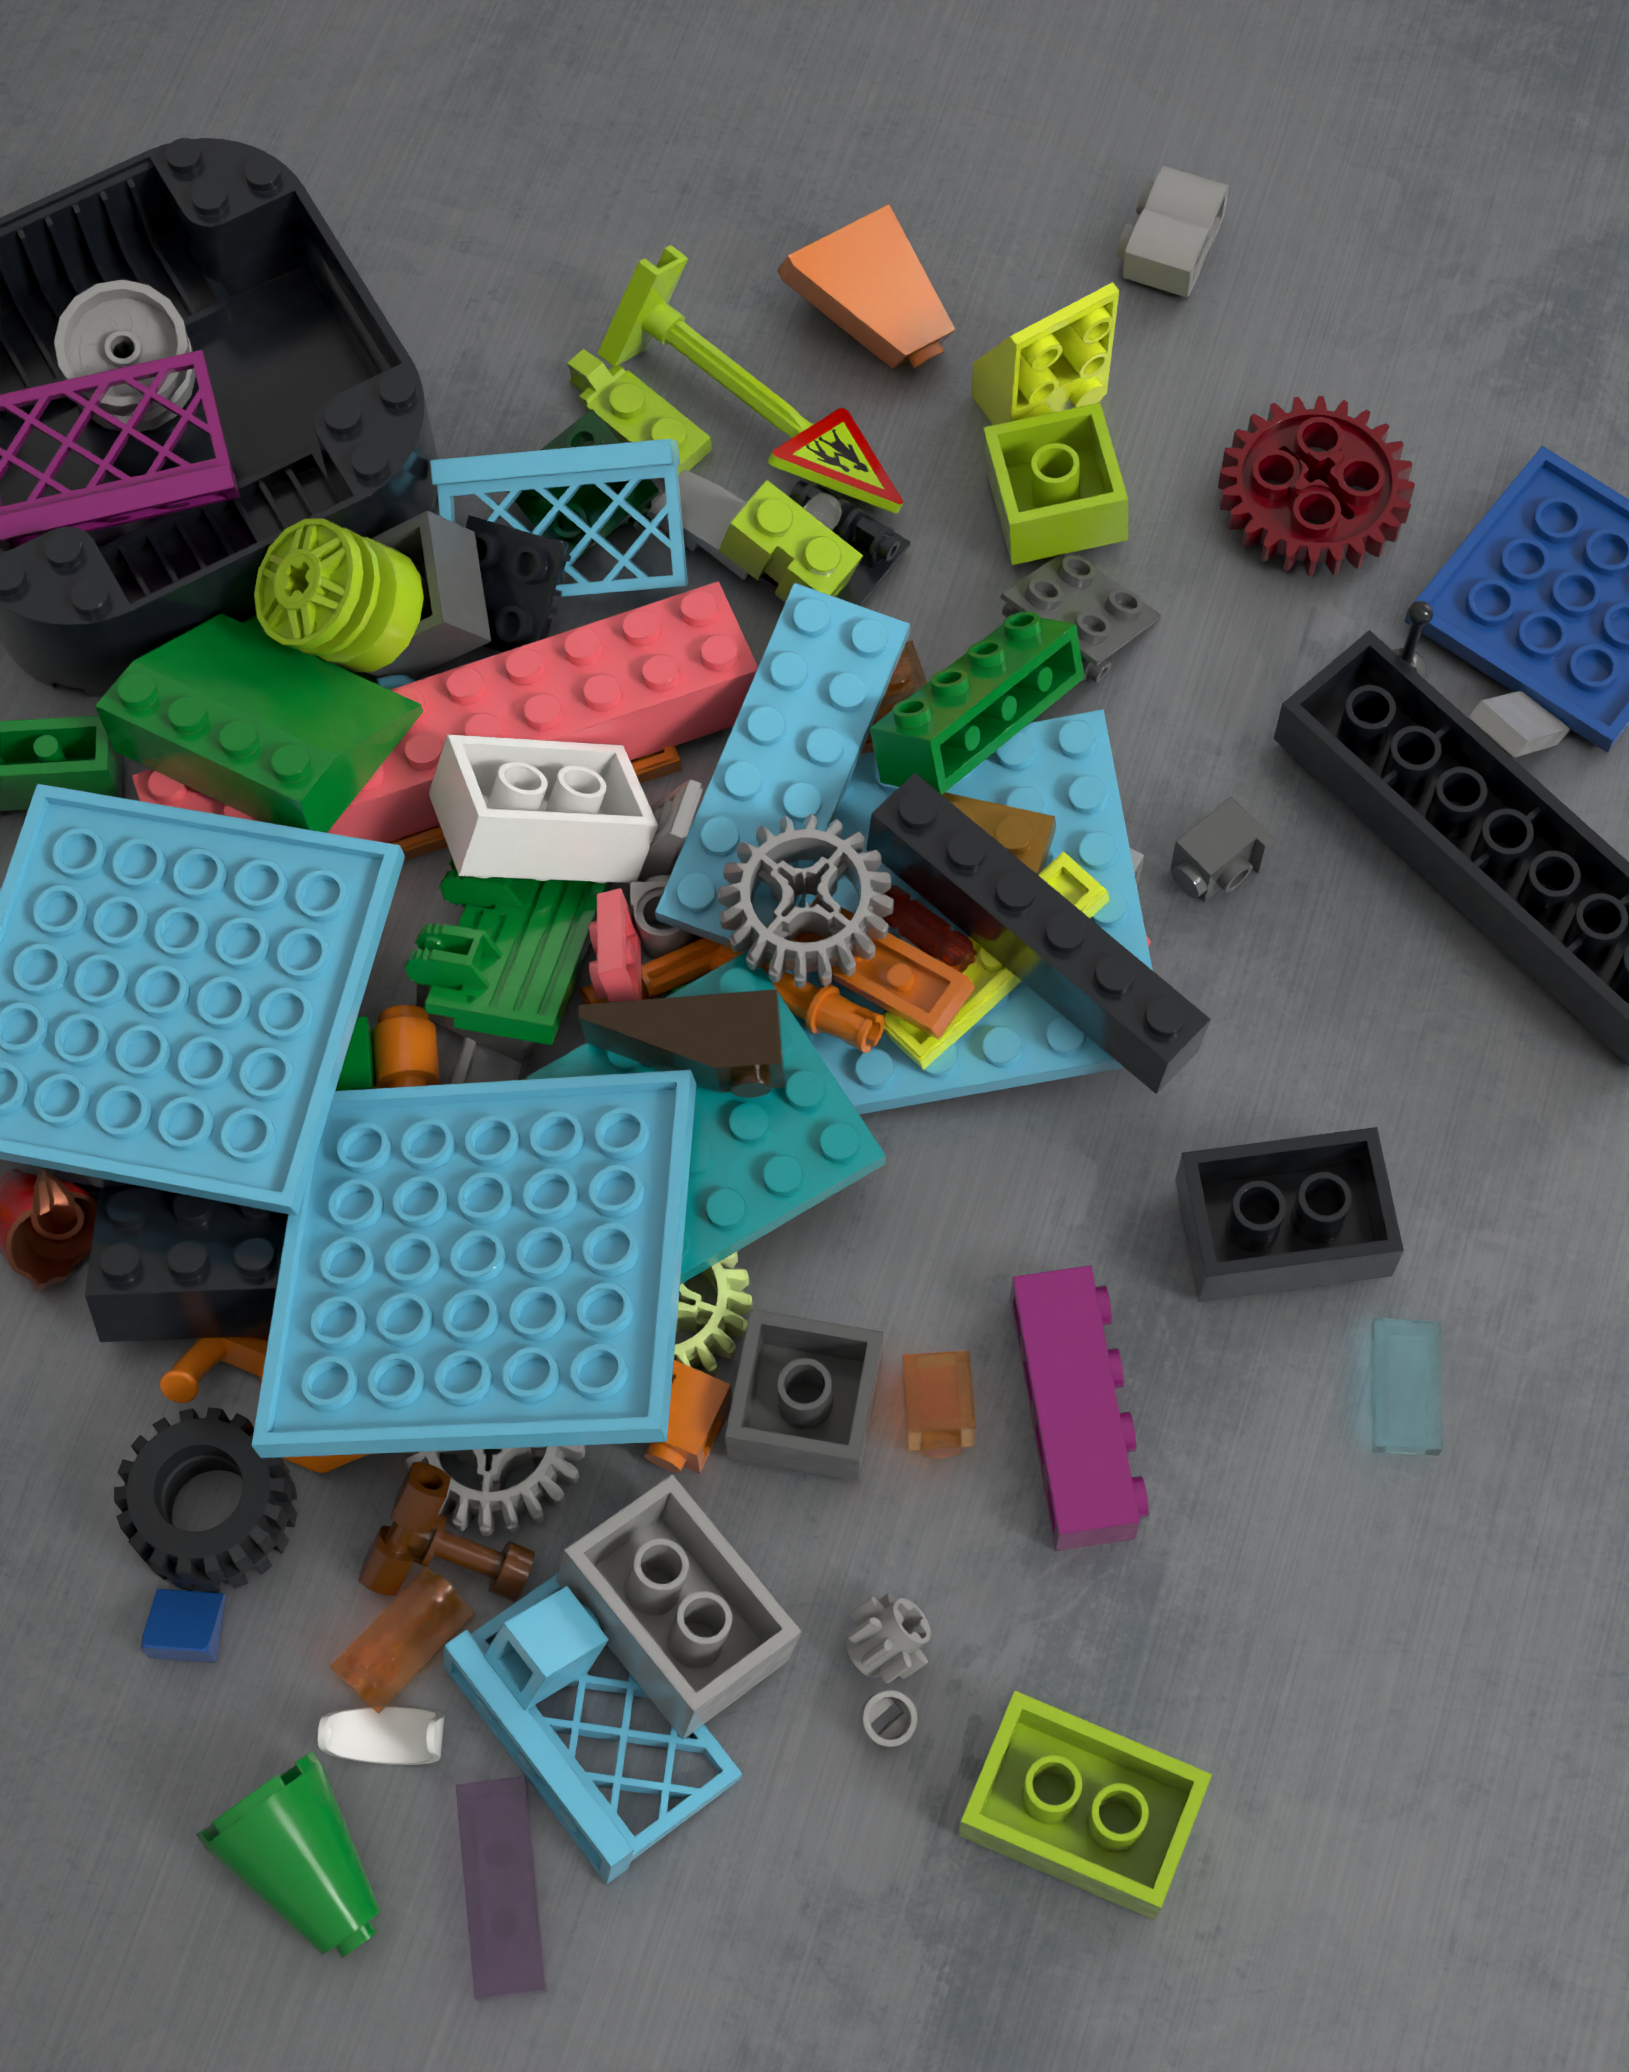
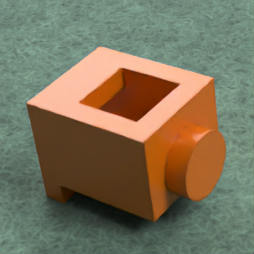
[644,1360,733,1474]

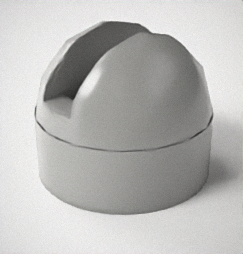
[860,1690,918,1747]

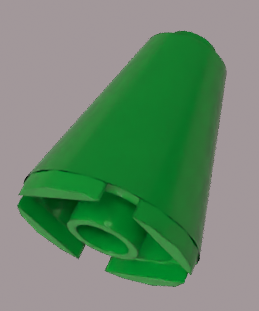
[196,1750,381,1958]

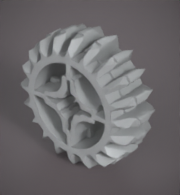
[718,813,893,989]
[404,1445,586,1537]

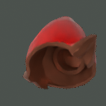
[0,1168,97,1292]

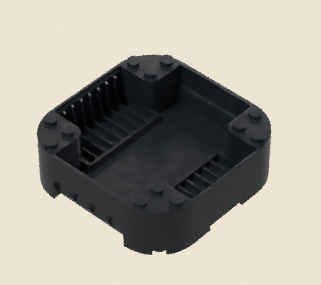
[0,138,438,697]

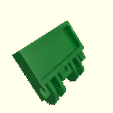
[403,857,612,1045]

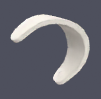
[318,1706,445,1765]

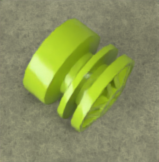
[254,518,424,672]

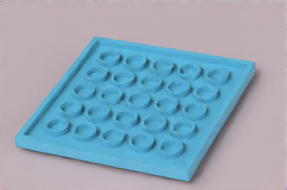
[767,709,1153,1115]
[0,784,405,1216]
[251,1070,696,1458]

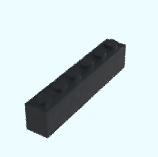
[866,773,1211,1094]

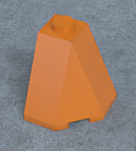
[777,204,955,369]

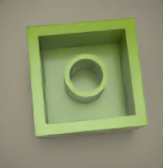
[983,402,1128,565]

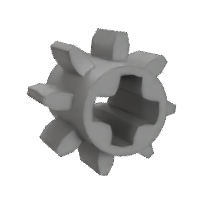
[846,1593,931,1684]

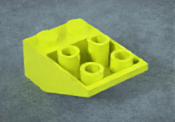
[971,282,1119,425]

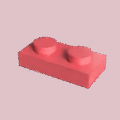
[589,888,642,1002]

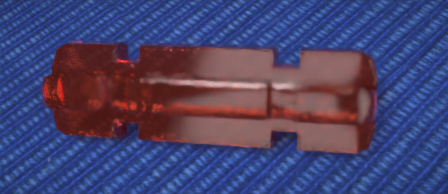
[881,885,977,973]

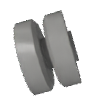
[54,280,196,432]

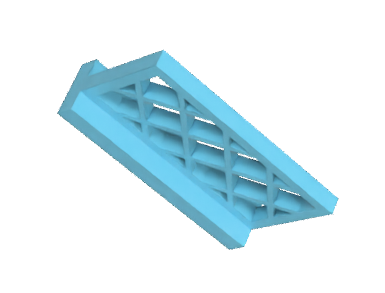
[430,439,688,597]
[443,1573,742,1885]

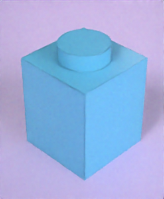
[484,1586,609,1710]

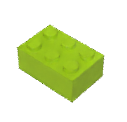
[959,1690,1213,1920]

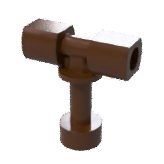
[358,1462,535,1602]

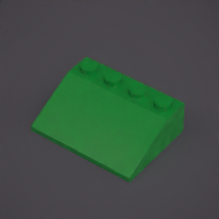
[95,613,423,833]

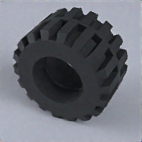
[114,1407,297,1593]

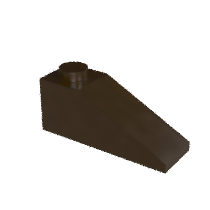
[578,989,785,1098]

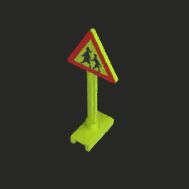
[597,245,904,513]

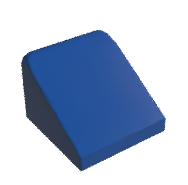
[140,1589,226,1663]

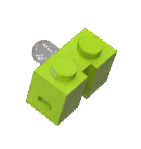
[719,480,863,603]

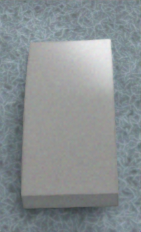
[647,469,749,580]

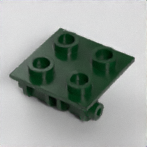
[508,409,661,560]

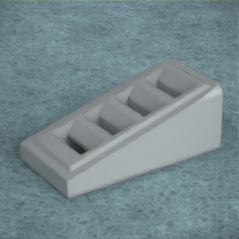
[639,779,703,879]

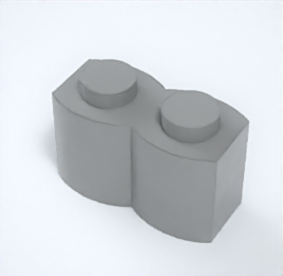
[1117,166,1229,298]

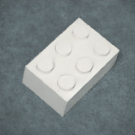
[428,734,658,883]

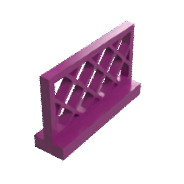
[0,350,240,551]

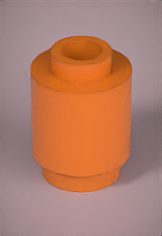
[372,1005,440,1089]

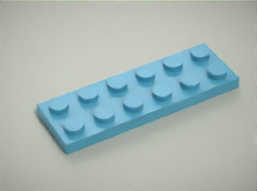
[655,583,910,952]

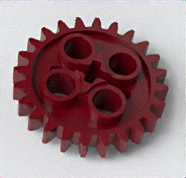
[1218,396,1415,576]

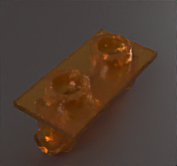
[330,1567,475,1714]

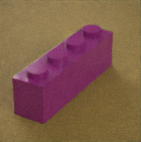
[1010,1265,1149,1551]

